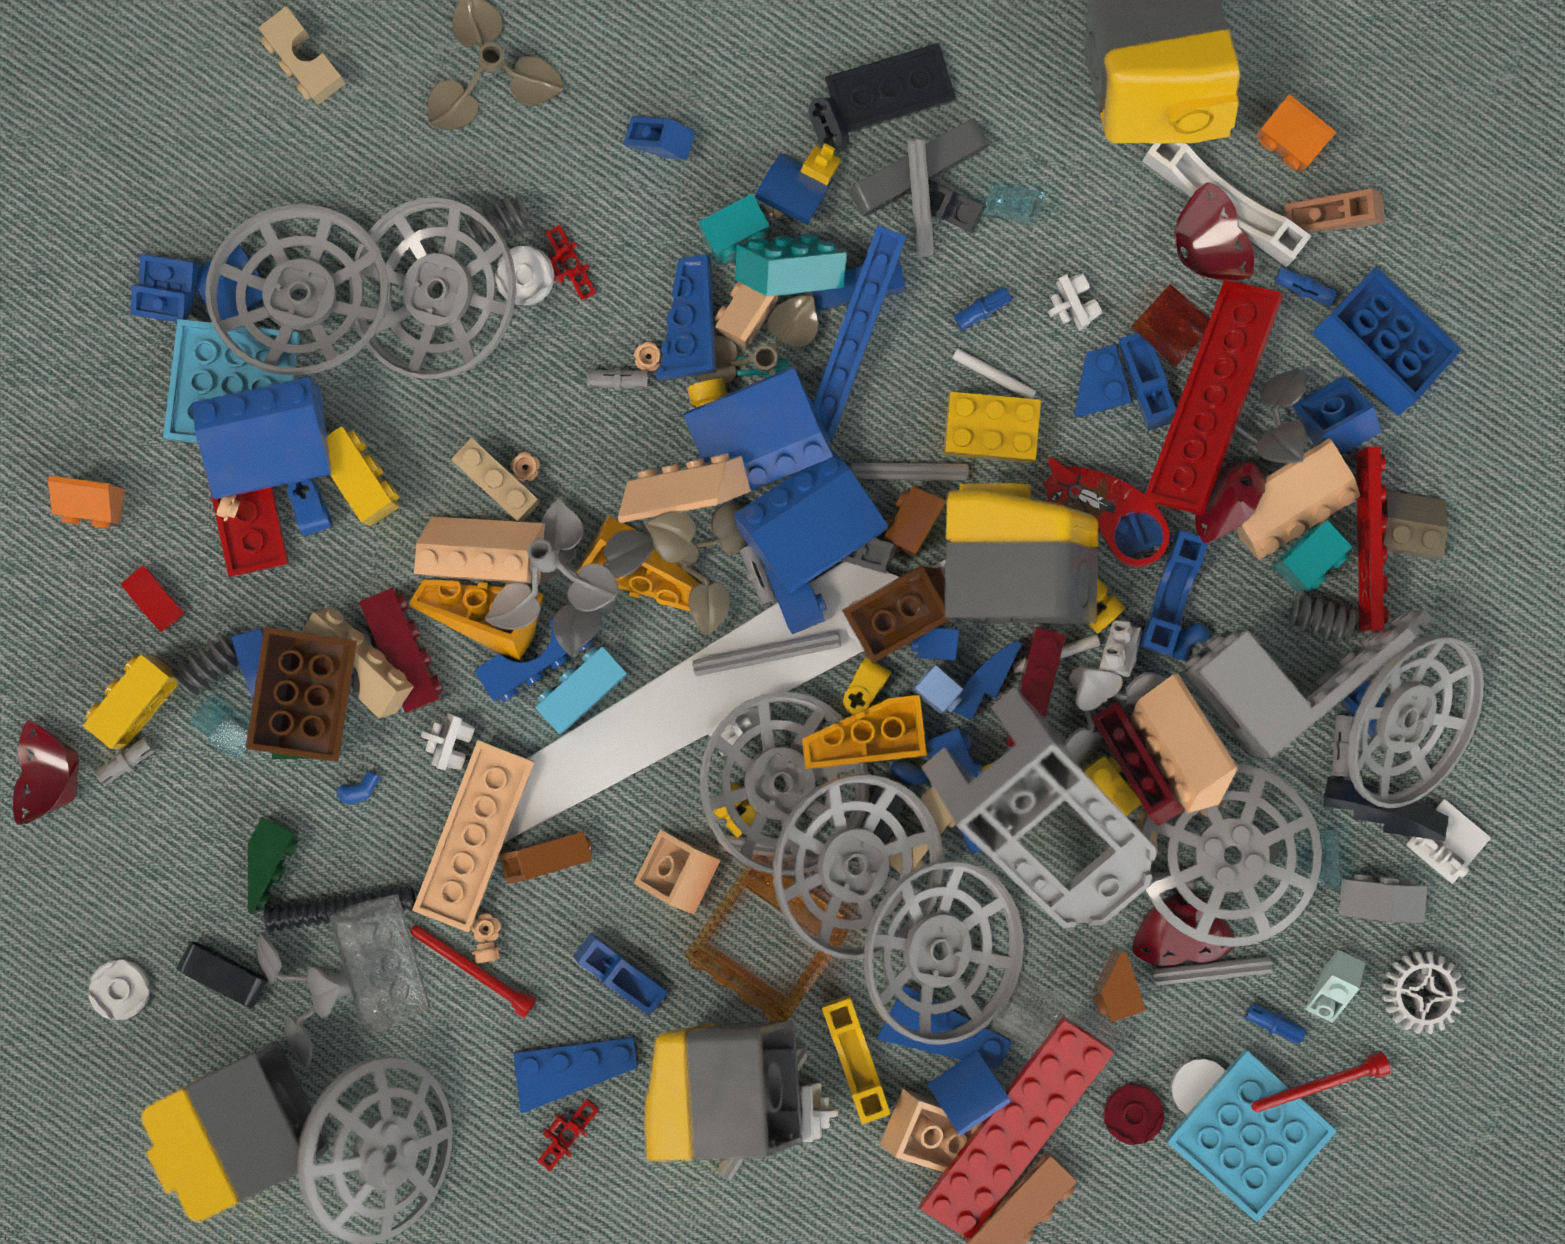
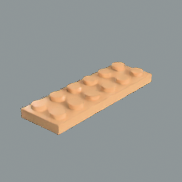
[412,740,535,932]

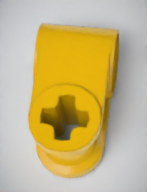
[843,656,892,715]

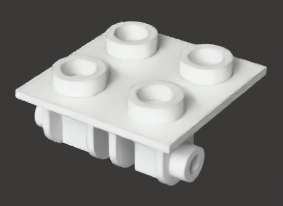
[1406,799,1491,884]

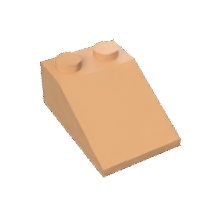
[880,1089,981,1172]

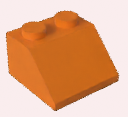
[1256,94,1336,172]
[48,475,125,529]

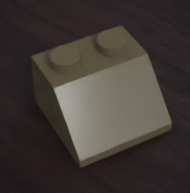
[1382,490,1448,559]

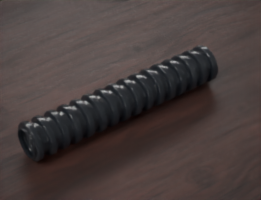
[264,884,416,933]

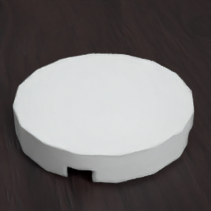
[495,246,554,305]
[88,959,150,1020]
[1170,1058,1226,1115]

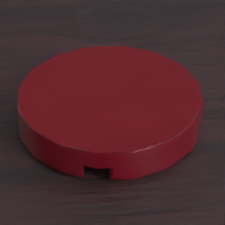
[1103,1084,1164,1145]

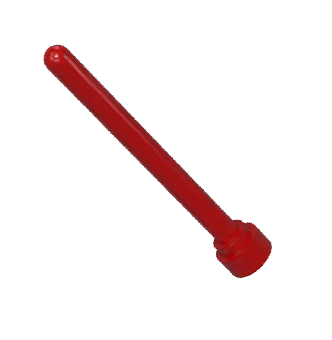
[410,925,538,1019]
[1251,1051,1390,1113]

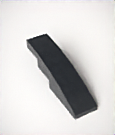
[1323,777,1449,841]

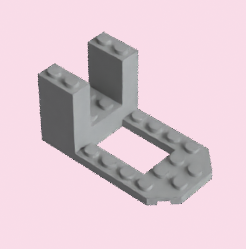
[1181,609,1433,758]
[922,687,1157,928]

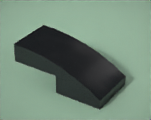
[928,179,986,234]

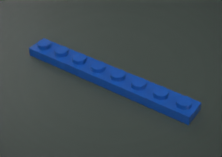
[813,225,907,443]

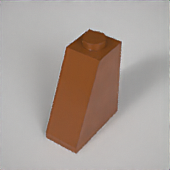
[499,831,592,884]

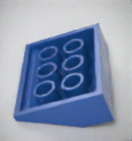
[1311,267,1462,416]
[683,366,833,503]
[192,377,332,499]
[734,450,889,594]

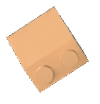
[714,282,778,350]
[634,829,721,915]

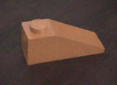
[1284,188,1385,233]

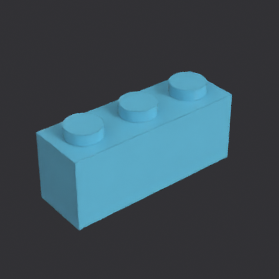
[535,646,628,735]

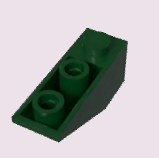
[248,816,300,915]

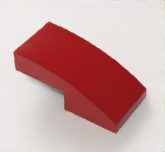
[120,564,184,632]

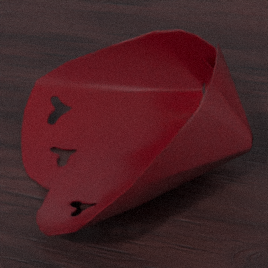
[1174,182,1254,281]
[1195,461,1266,543]
[13,720,80,825]
[1132,892,1235,966]

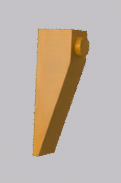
[576,516,701,611]
[409,579,543,660]
[802,695,927,769]

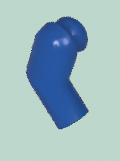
[1172,623,1210,661]
[891,759,931,786]
[337,770,381,805]

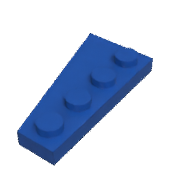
[656,254,717,381]
[876,984,1012,1069]
[513,1036,638,1114]

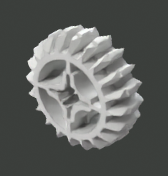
[1382,951,1465,1034]

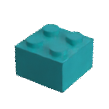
[698,194,770,265]
[1272,520,1352,592]

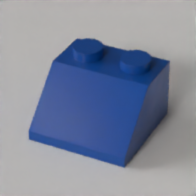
[1292,376,1381,455]

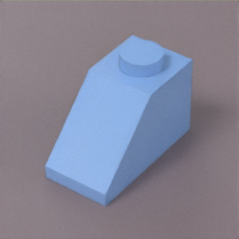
[910,665,963,713]

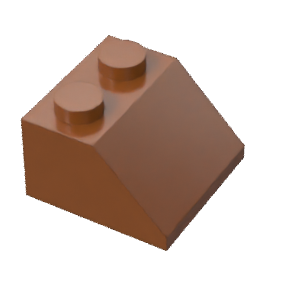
[882,486,946,558]
[1092,947,1146,1022]

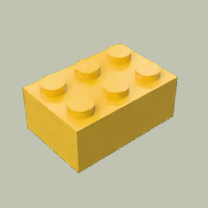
[943,392,1041,463]
[327,426,400,527]
[83,654,179,749]

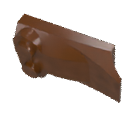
[842,565,952,664]

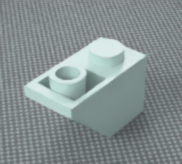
[1305,950,1365,1023]

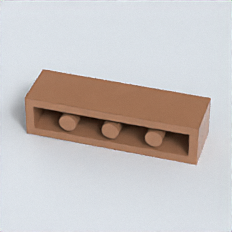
[965,1151,1077,1244]

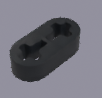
[808,97,850,152]

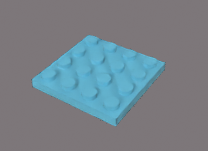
[163,319,300,443]
[1165,1049,1337,1222]

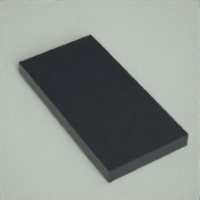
[825,43,956,133]

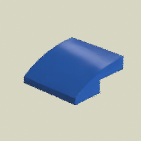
[755,153,833,225]
[196,244,263,320]
[130,254,199,322]
[927,1051,1011,1136]

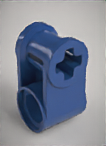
[287,479,333,537]

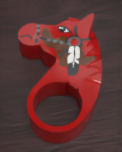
[1044,457,1169,569]

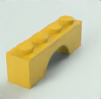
[821,994,891,1124]

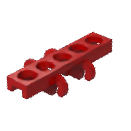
[545,224,596,301]
[537,1099,599,1172]

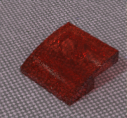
[1131,284,1210,367]

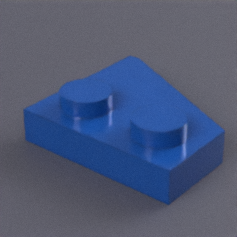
[1074,345,1132,419]
[1114,512,1174,557]

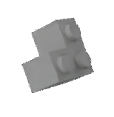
[1339,874,1427,923]

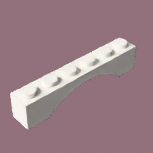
[1142,143,1311,267]

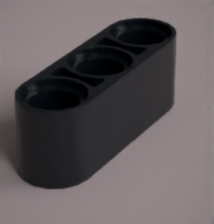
[176,941,268,1008]

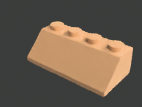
[1236,438,1360,560]
[618,453,751,523]
[414,516,545,584]
[1130,673,1238,813]

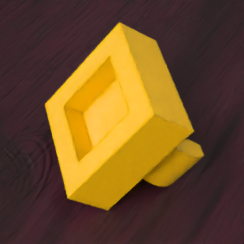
[801,143,842,185]

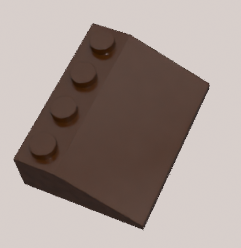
[246,627,357,762]

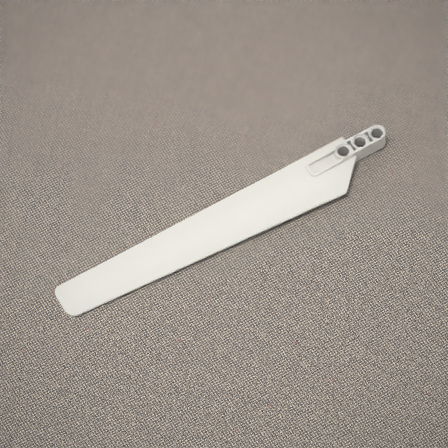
[504,559,946,843]

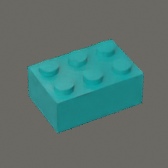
[735,233,846,296]

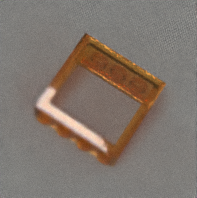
[684,855,849,1021]

